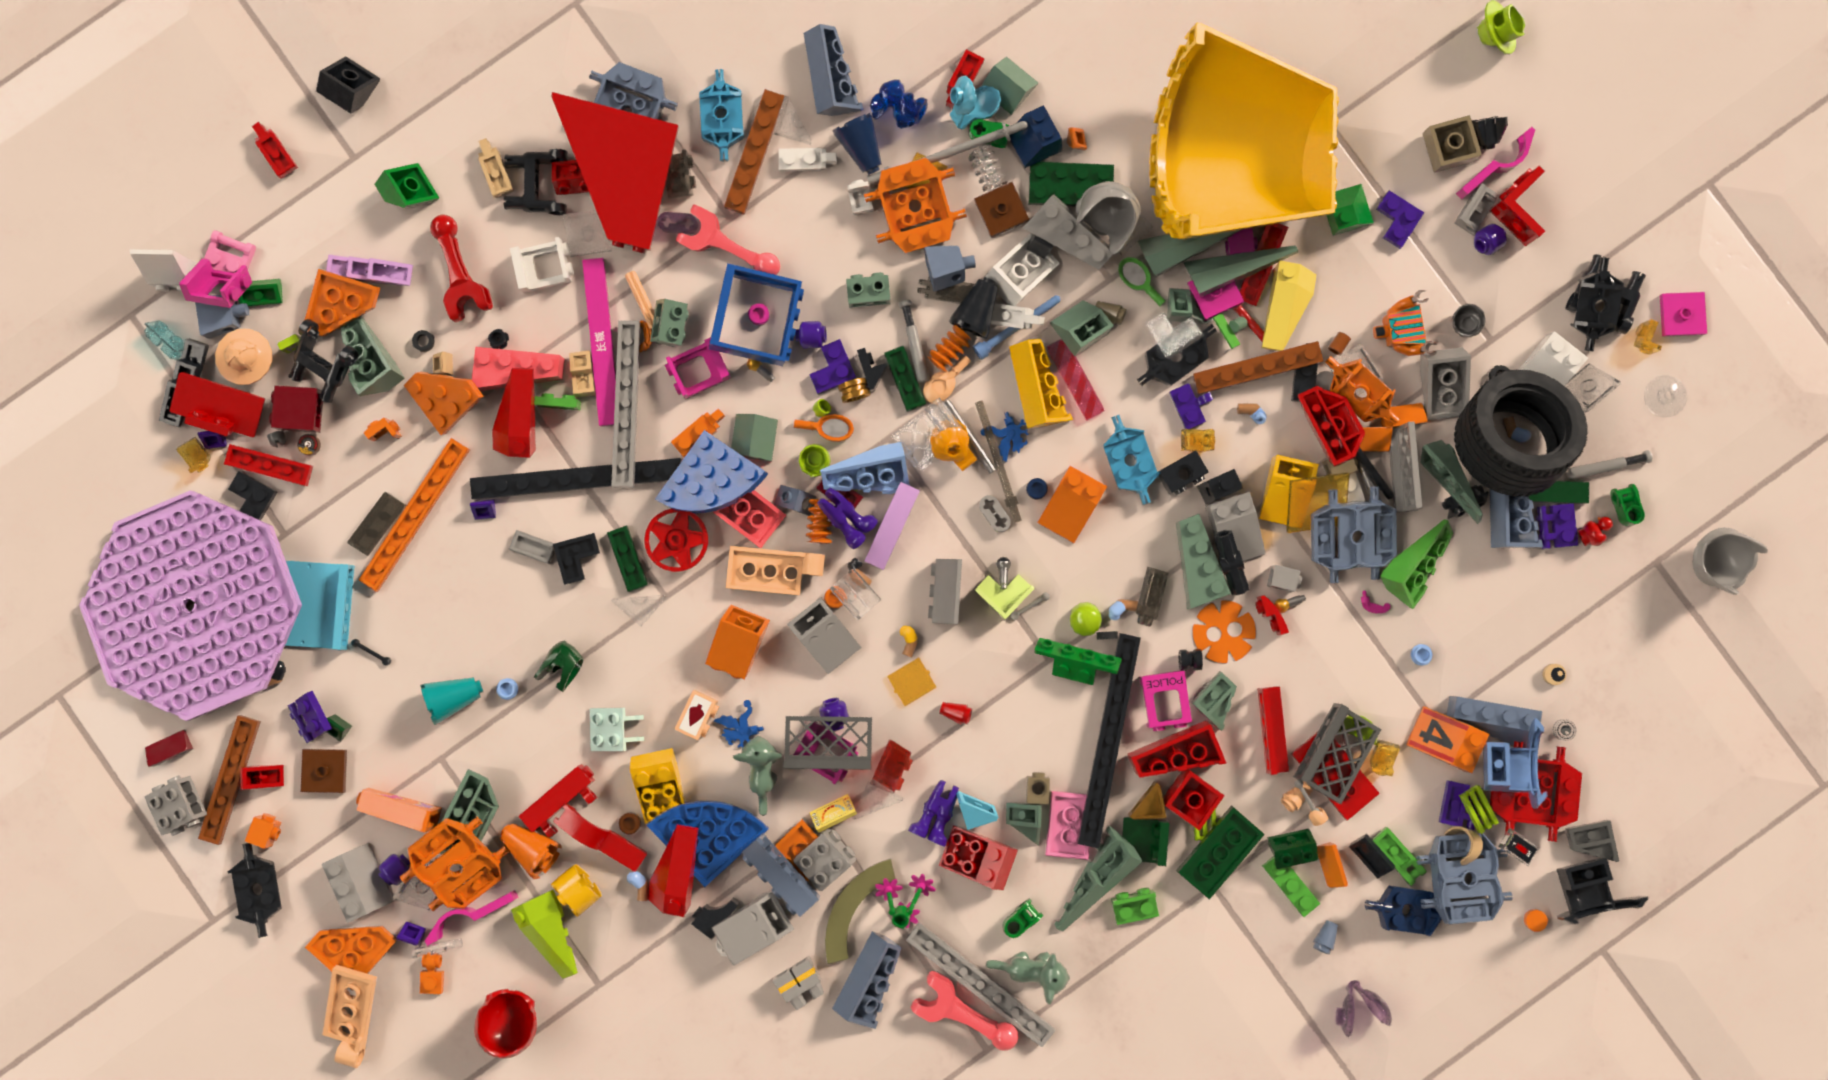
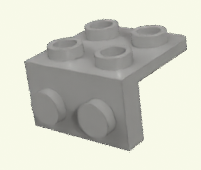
[794,828,857,891]

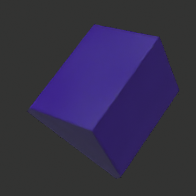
[197,431,227,450]
[470,499,496,520]
[397,921,426,946]

